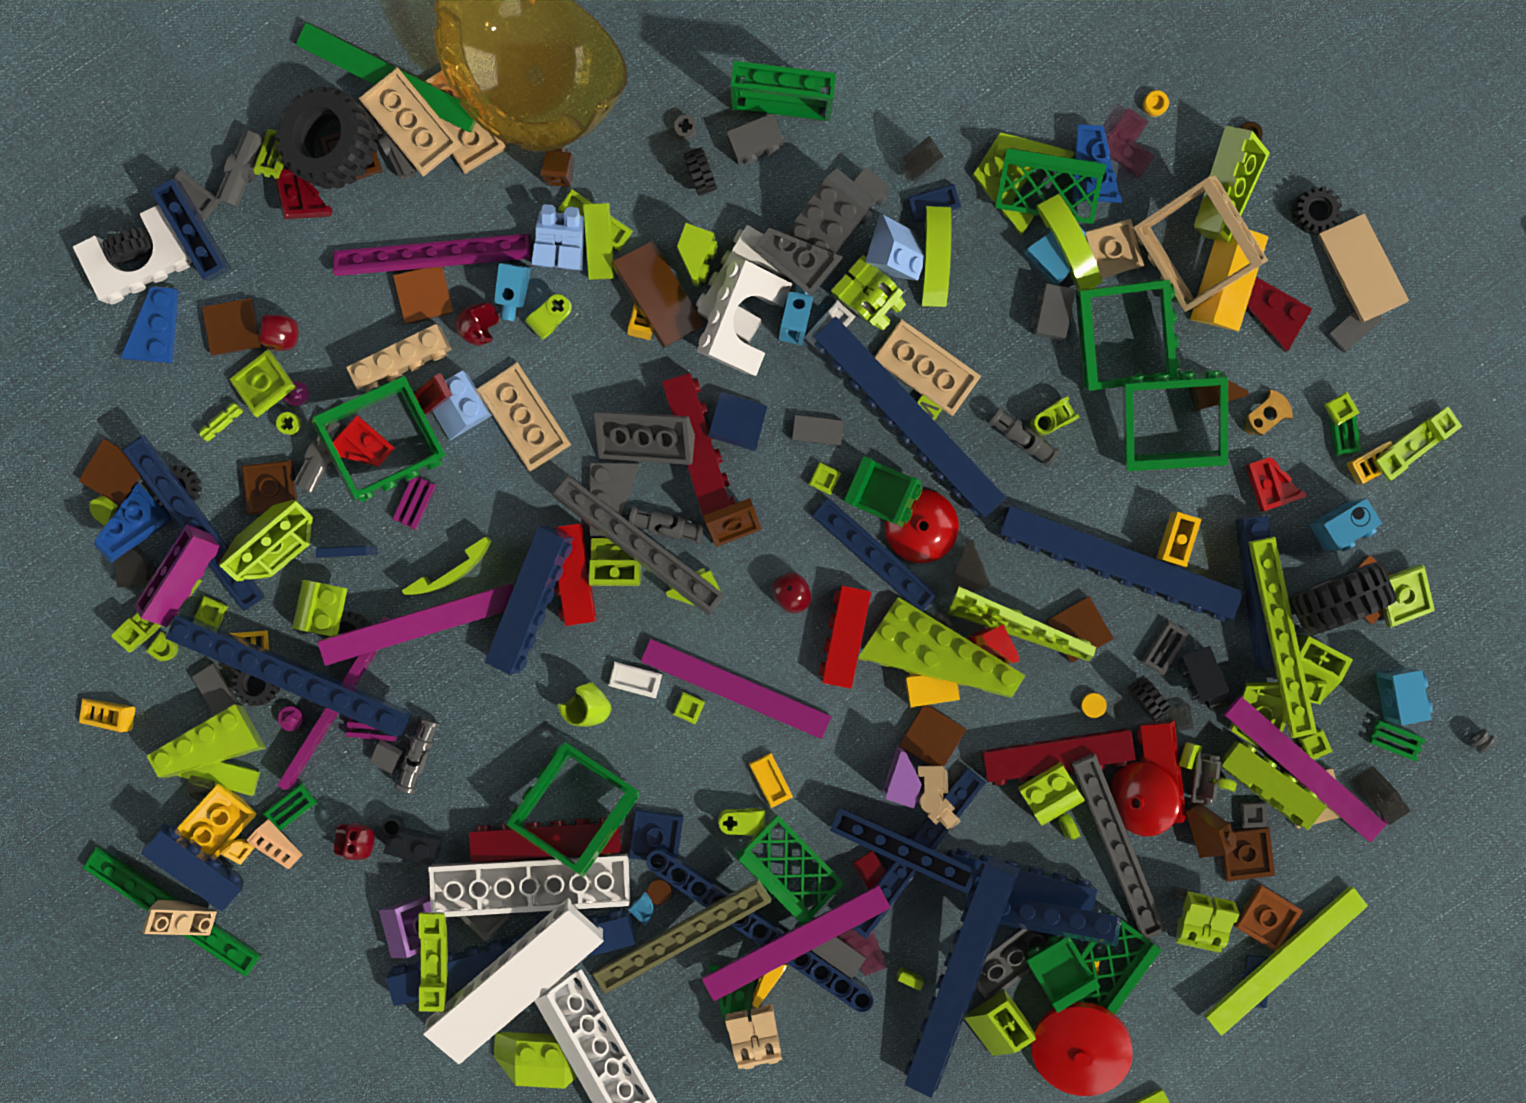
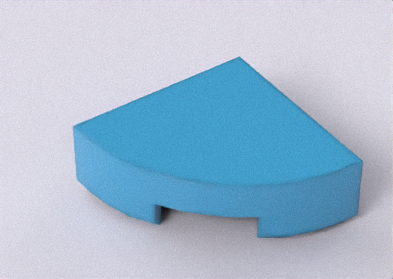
[628,892,653,926]

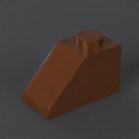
[541,148,574,187]
[1188,372,1249,411]
[1186,803,1237,858]

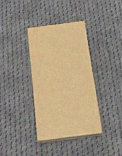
[423,63,507,174]
[359,67,462,177]
[1317,213,1409,323]
[874,319,981,417]
[476,362,571,472]

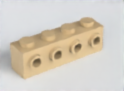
[347,324,452,393]

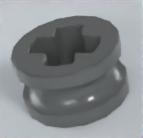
[674,115,697,139]
[1469,729,1496,753]

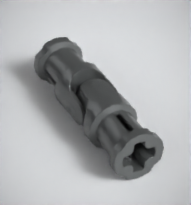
[988,407,1061,468]
[629,506,705,545]
[394,716,440,794]

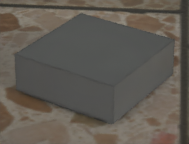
[370,740,402,774]
[1240,801,1267,828]

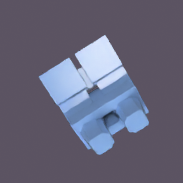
[532,204,585,271]

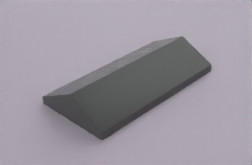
[594,411,695,465]
[976,928,1051,1000]

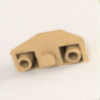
[142,900,217,935]

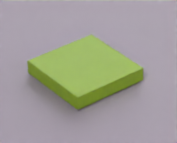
[229,349,296,418]
[1382,564,1435,628]

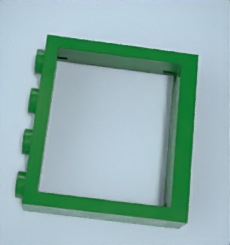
[730,61,836,122]
[1075,279,1180,391]
[1122,369,1228,471]
[312,376,446,503]
[506,742,640,878]

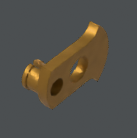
[1244,390,1293,436]

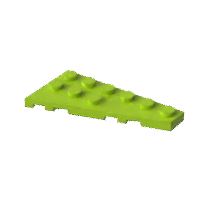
[948,587,1096,662]
[858,597,1026,698]

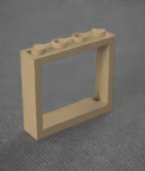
[1133,175,1268,312]

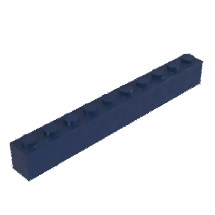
[814,316,1006,518]
[997,506,1244,622]
[165,615,412,737]
[904,857,1020,1098]
[386,909,636,1006]

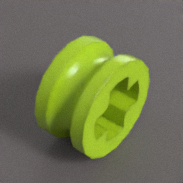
[276,412,301,435]

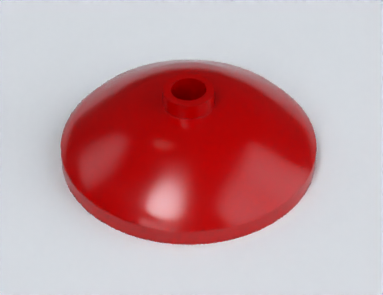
[885,489,959,563]
[1109,762,1181,836]

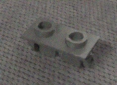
[1191,753,1222,806]

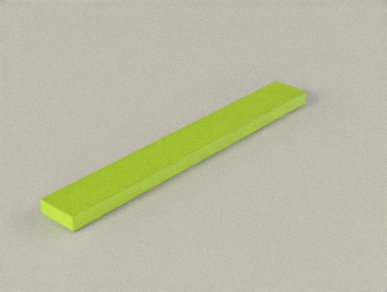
[1248,537,1317,738]
[1204,886,1368,1036]

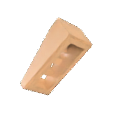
[247,819,302,869]

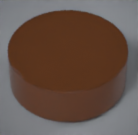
[647,879,672,905]

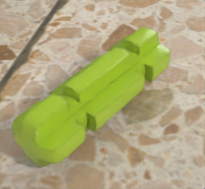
[199,402,243,441]

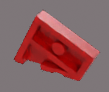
[325,415,395,467]
[1245,457,1307,512]

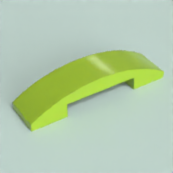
[1036,194,1103,290]
[921,206,951,307]
[1374,407,1462,482]
[402,537,492,595]
[111,579,202,653]
[419,912,448,1012]

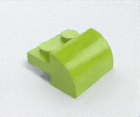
[589,538,642,586]
[292,580,348,636]
[1018,762,1085,826]

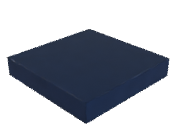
[708,392,767,451]
[316,545,377,558]
[628,808,684,863]

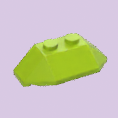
[219,499,313,582]
[494,1031,577,1089]

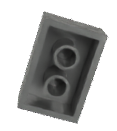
[787,168,875,254]

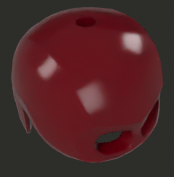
[456,302,499,346]
[260,314,299,351]
[772,571,811,614]
[334,823,375,860]

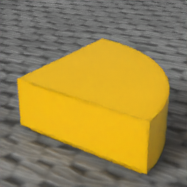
[219,839,255,865]

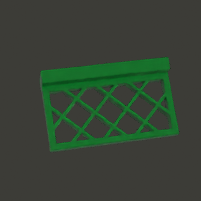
[995,147,1107,224]
[733,814,844,925]
[1080,912,1162,1014]

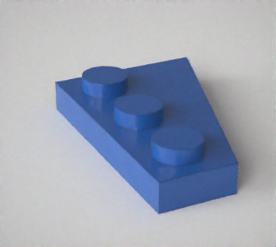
[1071,124,1122,203]
[120,287,179,364]
[94,483,172,563]

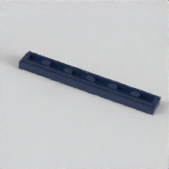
[811,497,938,612]

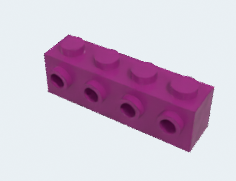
[134,524,219,627]

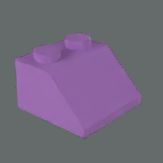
[882,746,924,808]
[379,895,448,958]

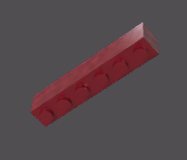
[662,373,735,524]
[981,728,1136,785]
[469,816,622,862]

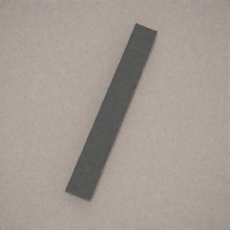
[552,476,725,616]
[1071,752,1166,939]

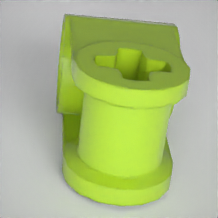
[525,294,572,340]
[1030,396,1080,436]
[718,808,765,836]

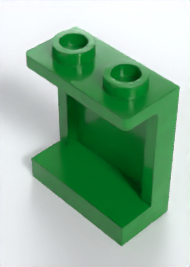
[844,456,923,527]
[1023,934,1100,1013]

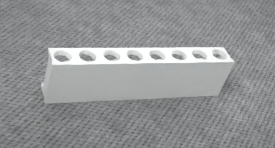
[428,853,630,917]
[423,898,604,1064]
[534,969,657,1103]

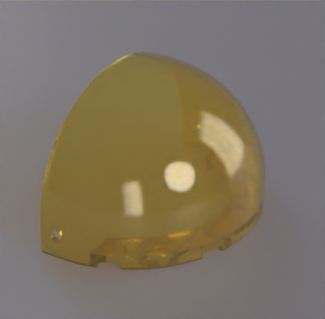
[434,0,628,151]

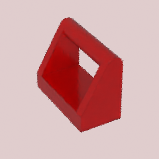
[966,624,1019,664]

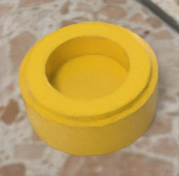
[1143,90,1169,117]
[1081,693,1107,718]

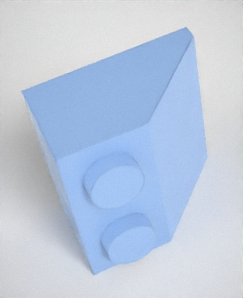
[866,214,925,281]
[433,370,493,440]

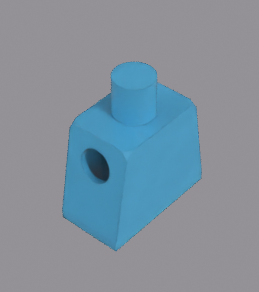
[1024,227,1086,285]
[494,263,531,321]
[779,284,813,346]

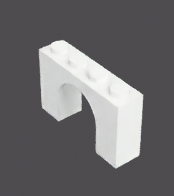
[73,205,192,304]
[696,225,788,343]
[697,259,792,376]

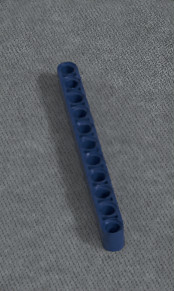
[646,846,874,1012]

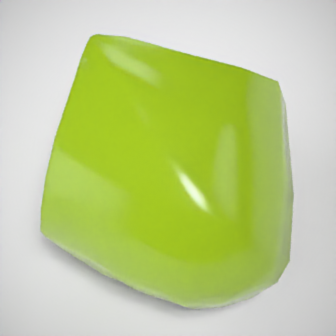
[557,681,612,727]

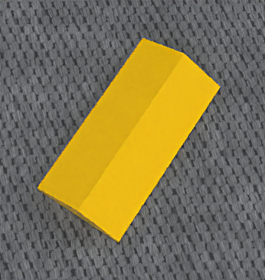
[1190,230,1268,332]
[177,784,257,857]

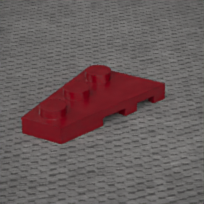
[1246,276,1312,352]

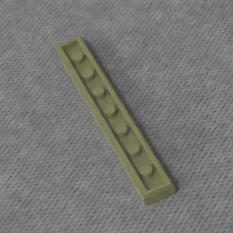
[592,878,772,994]

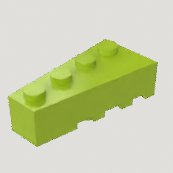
[1194,126,1270,243]
[147,704,266,778]
[1220,741,1327,831]

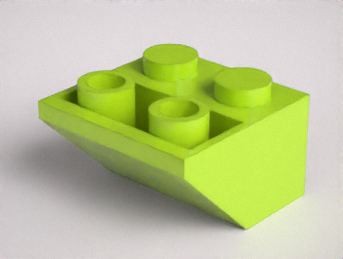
[677,223,718,288]
[1297,635,1353,701]
[964,989,1036,1056]

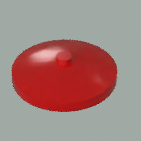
[1032,1002,1133,1096]

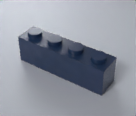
[151,179,232,281]
[141,823,244,912]

